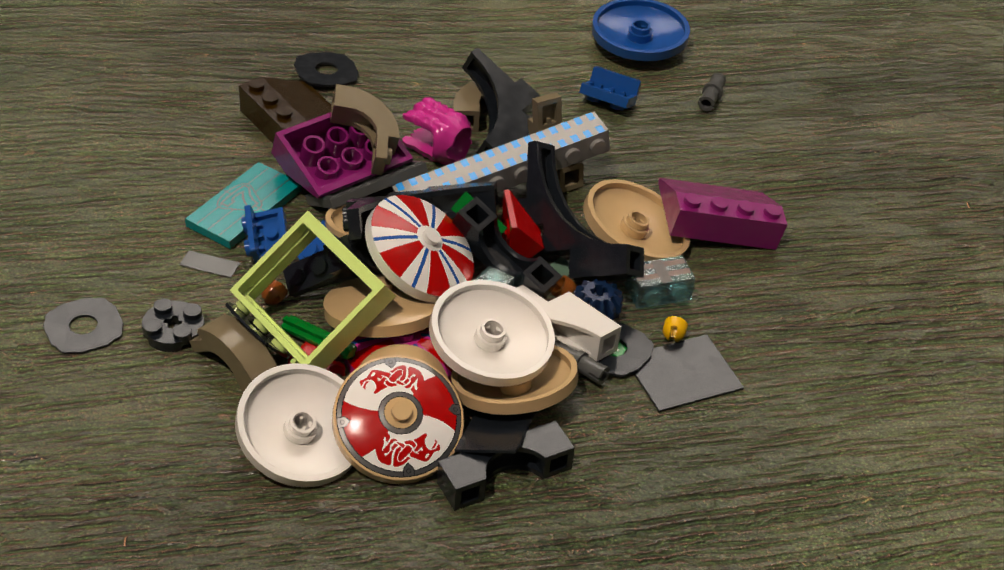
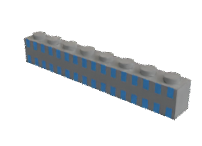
[392,111,610,192]

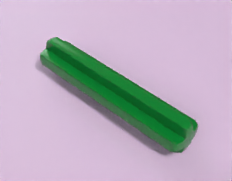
[281,315,357,360]

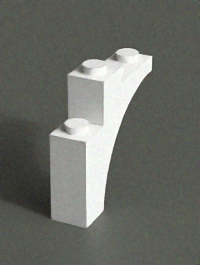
[517,285,622,361]

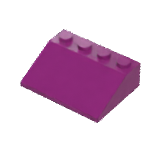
[271,112,413,199]
[658,178,788,250]

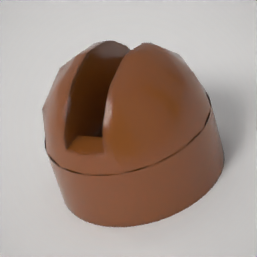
[552,275,577,298]
[261,280,288,305]

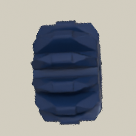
[574,278,623,321]

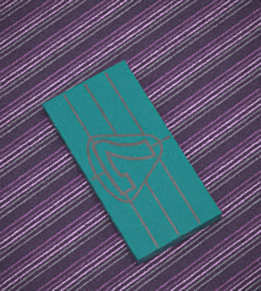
[185,162,302,249]

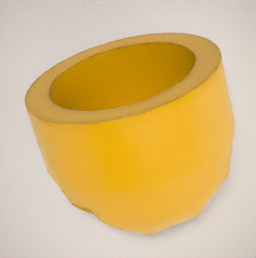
[663,316,688,342]

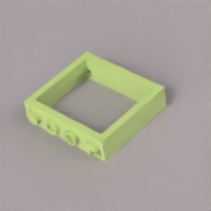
[230,211,396,369]

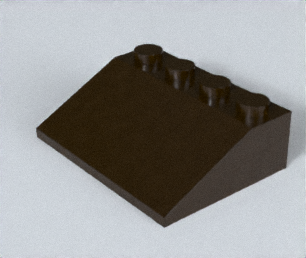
[239,77,331,143]

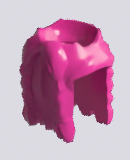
[402,97,472,165]

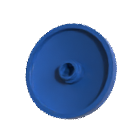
[592,0,690,61]

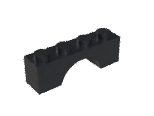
[452,196,562,299]
[437,421,575,511]

